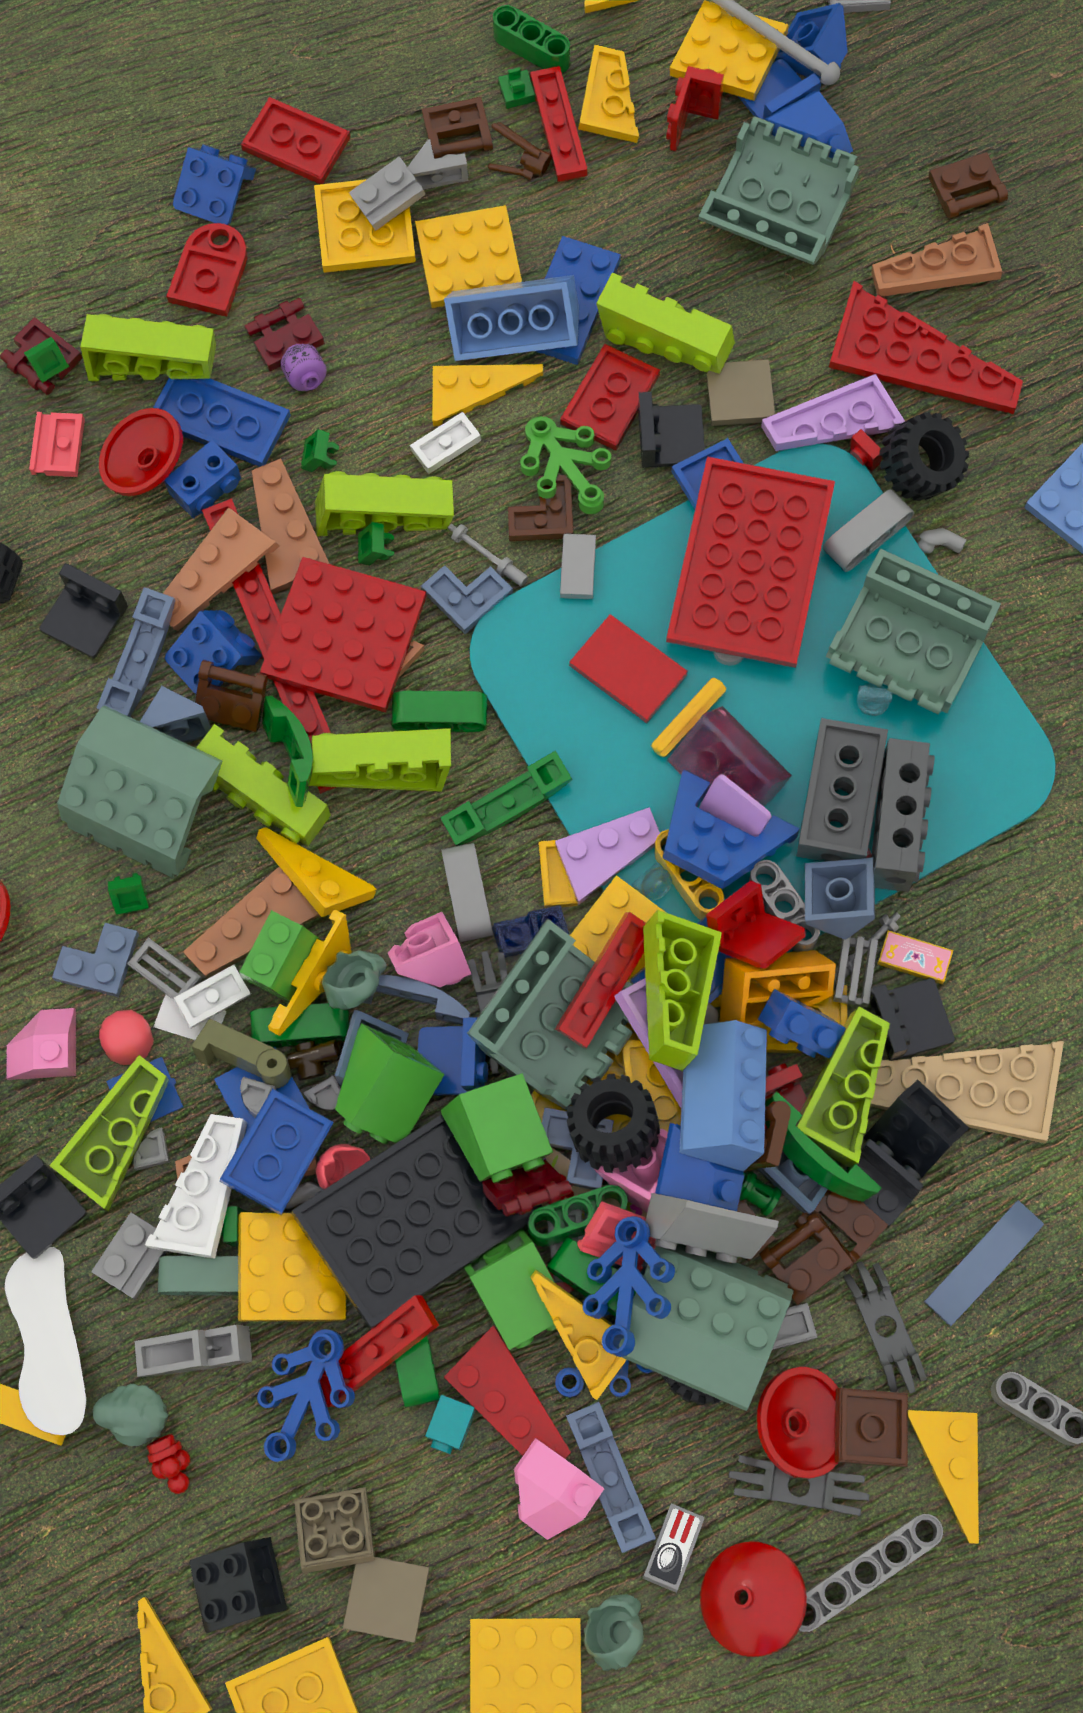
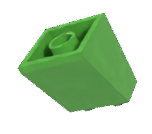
[239,910,321,1003]
[335,1023,445,1144]
[441,1073,553,1183]
[464,1229,556,1350]

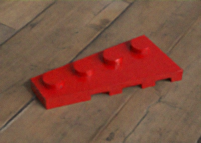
[444,1325,571,1459]

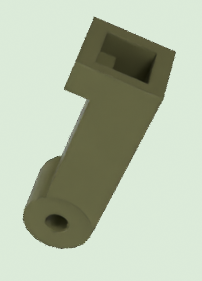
[192,1018,291,1088]

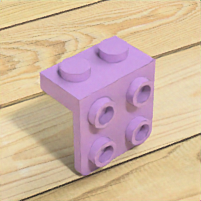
[699,774,771,837]

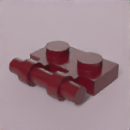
[244,298,325,372]
[0,317,83,395]
[482,1159,572,1216]

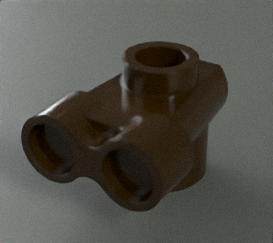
[287,1040,344,1081]

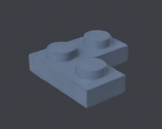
[421,565,513,634]
[52,923,139,997]
[542,1108,614,1190]

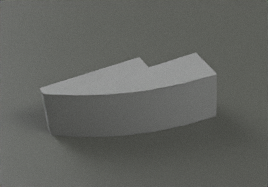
[134,1325,252,1377]

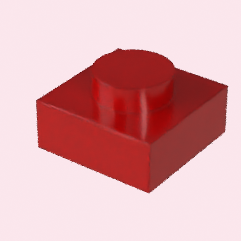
[850,429,882,472]

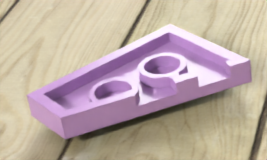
[555,807,660,905]

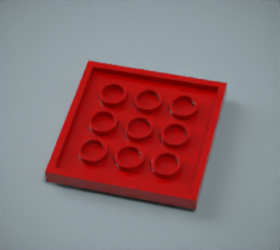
[260,557,427,713]

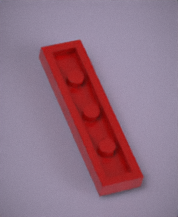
[530,66,587,182]
[555,912,646,1048]
[320,1295,439,1407]

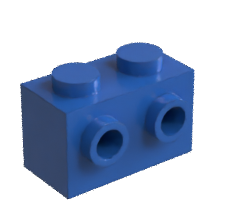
[164,440,241,519]
[758,989,846,1059]

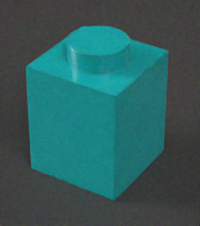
[425,1395,476,1455]

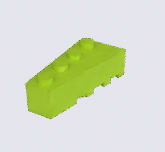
[596,272,735,374]
[80,314,216,381]
[315,471,454,537]
[197,724,331,847]
[309,728,451,792]
[643,910,722,1071]
[795,1007,890,1167]
[49,1055,169,1212]

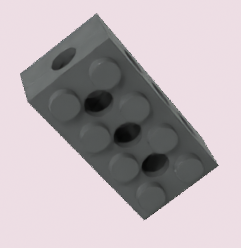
[796,718,888,862]
[871,738,935,892]

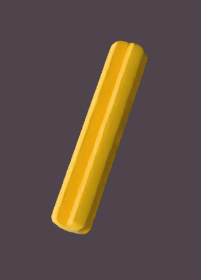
[651,677,726,757]

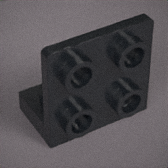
[638,392,705,468]
[39,563,128,659]
[869,978,955,1061]
[864,1079,969,1180]
[845,1139,924,1228]
[0,1154,87,1259]
[189,1537,288,1633]

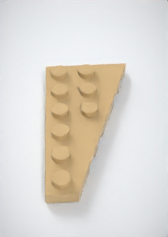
[870,1041,1064,1144]

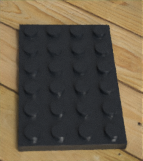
[292,1114,543,1330]

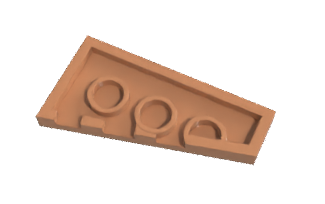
[871,223,1002,297]
[251,458,329,595]
[163,507,280,631]
[183,867,321,978]

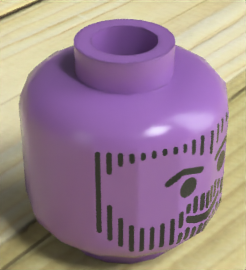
[281,344,327,391]

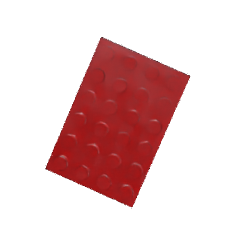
[666,456,835,668]

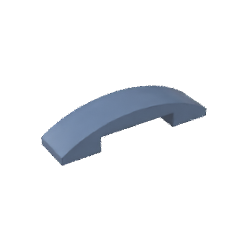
[97,587,175,717]
[363,975,471,1025]
[924,1200,1044,1327]
[566,1402,656,1554]

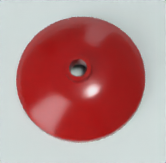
[99,408,183,496]
[757,1367,838,1478]
[700,1541,807,1657]

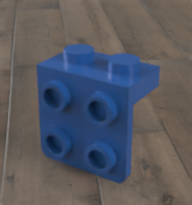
[738,59,821,120]
[173,144,256,225]
[165,610,262,694]
[418,1017,488,1096]

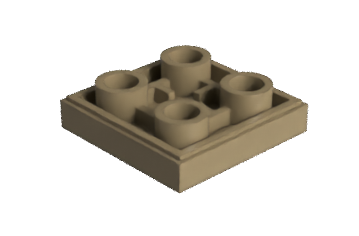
[706,359,775,426]
[294,1487,375,1573]
[343,1557,430,1643]

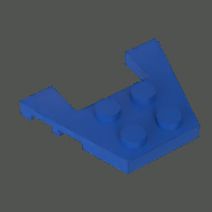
[663,770,800,889]

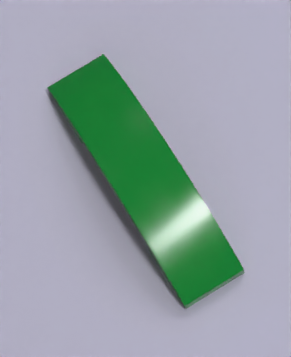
[262,696,313,807]
[440,750,573,846]
[765,1091,882,1202]

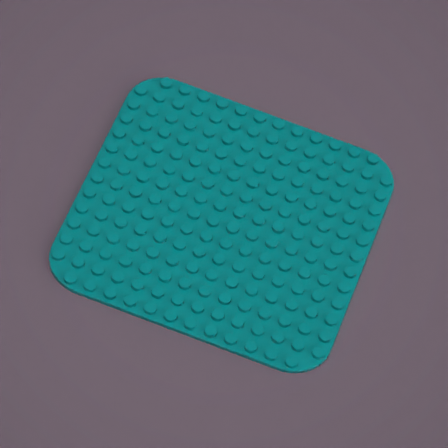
[470,443,1055,953]

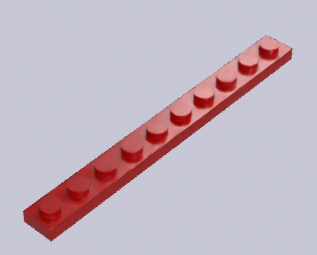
[202,498,336,794]

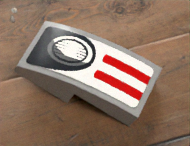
[642,1503,705,1593]

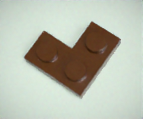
[508,475,573,541]

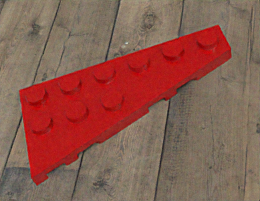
[829,281,1023,414]

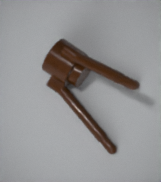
[488,122,552,180]

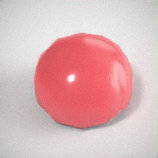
[99,1010,154,1066]
[316,1144,370,1190]

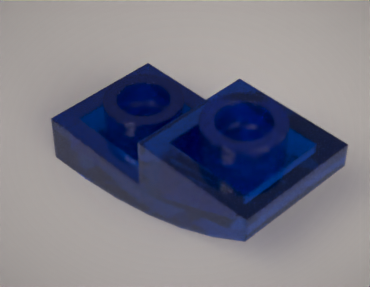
[492,905,570,958]

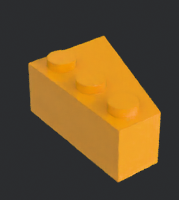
[719,950,836,1026]

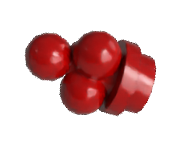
[146,1433,191,1494]

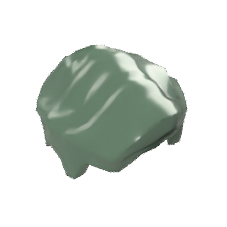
[322,950,387,1010]
[93,1384,169,1446]
[584,1594,643,1671]

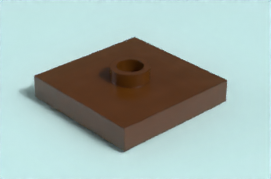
[835,1388,908,1467]

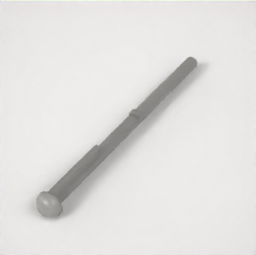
[711,0,840,85]

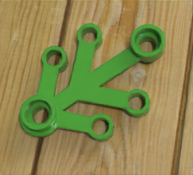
[520,416,611,514]

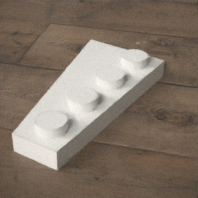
[145,1114,247,1259]

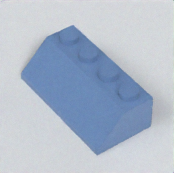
[444,275,579,361]
[679,1020,767,1171]

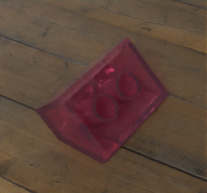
[667,706,792,806]

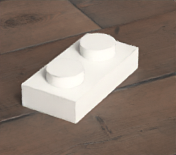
[410,412,481,474]
[174,965,251,1029]

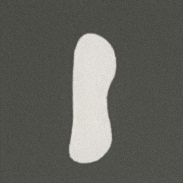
[5,1247,86,1435]

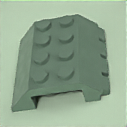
[698,116,860,265]
[826,548,1001,715]
[57,705,223,878]
[467,919,633,1110]
[619,1243,794,1411]

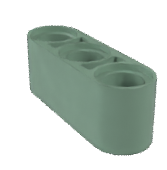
[157,1256,238,1296]

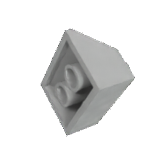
[646,1193,779,1263]

